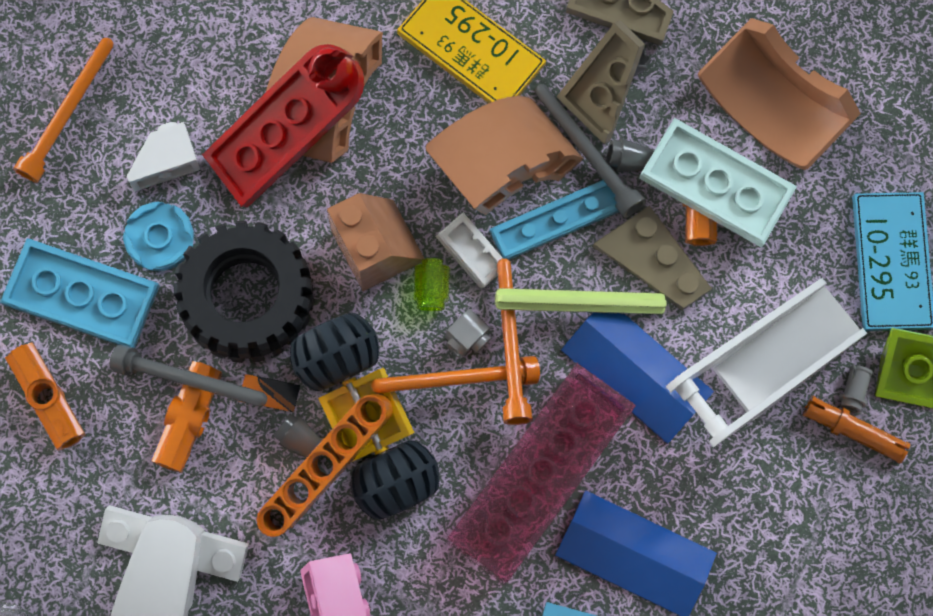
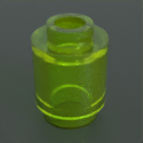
[413,258,450,311]

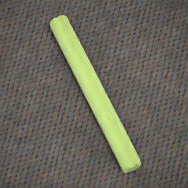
[495,288,667,314]

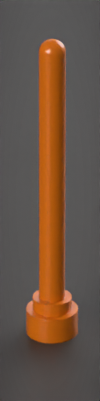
[13,37,114,183]
[497,258,533,425]
[371,356,540,393]

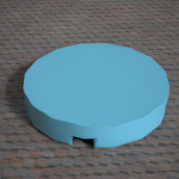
[123,202,194,271]

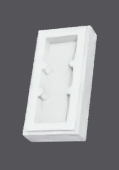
[435,212,502,289]

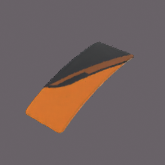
[239,374,301,413]

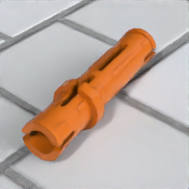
[802,395,910,464]

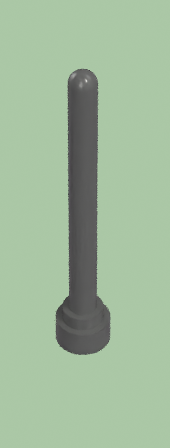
[535,84,646,218]
[110,344,267,406]

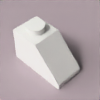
[127,122,201,192]

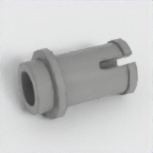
[839,365,873,413]

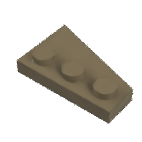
[557,20,645,144]

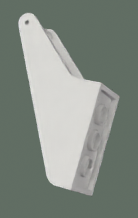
[666,278,867,448]

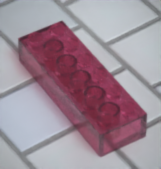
[447,363,636,586]

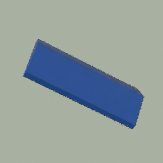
[561,312,714,444]
[555,490,717,616]

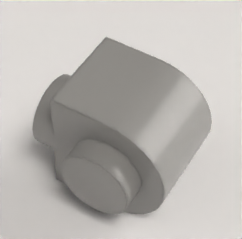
[445,309,491,359]

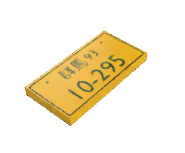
[397,0,546,103]

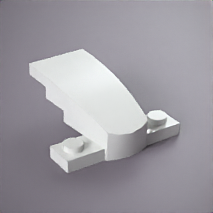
[97,505,249,616]

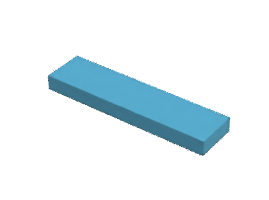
[489,180,619,260]

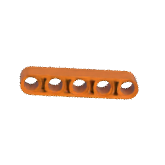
[257,393,393,537]

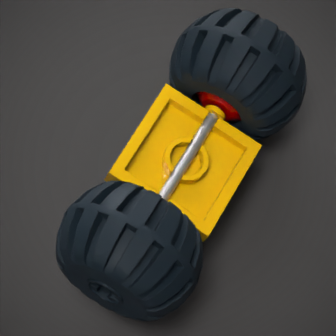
[290,313,440,520]

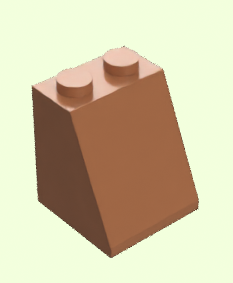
[327,193,425,291]

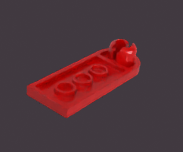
[202,44,364,208]

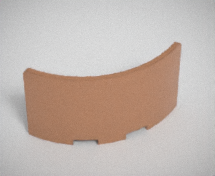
[266,17,383,163]
[698,18,861,170]
[425,96,584,215]

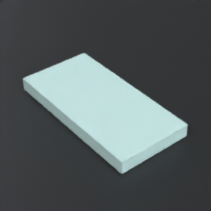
[639,118,797,248]

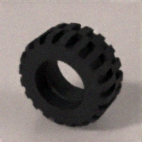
[173,221,314,363]

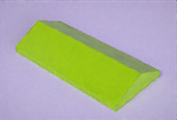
[875,327,933,408]

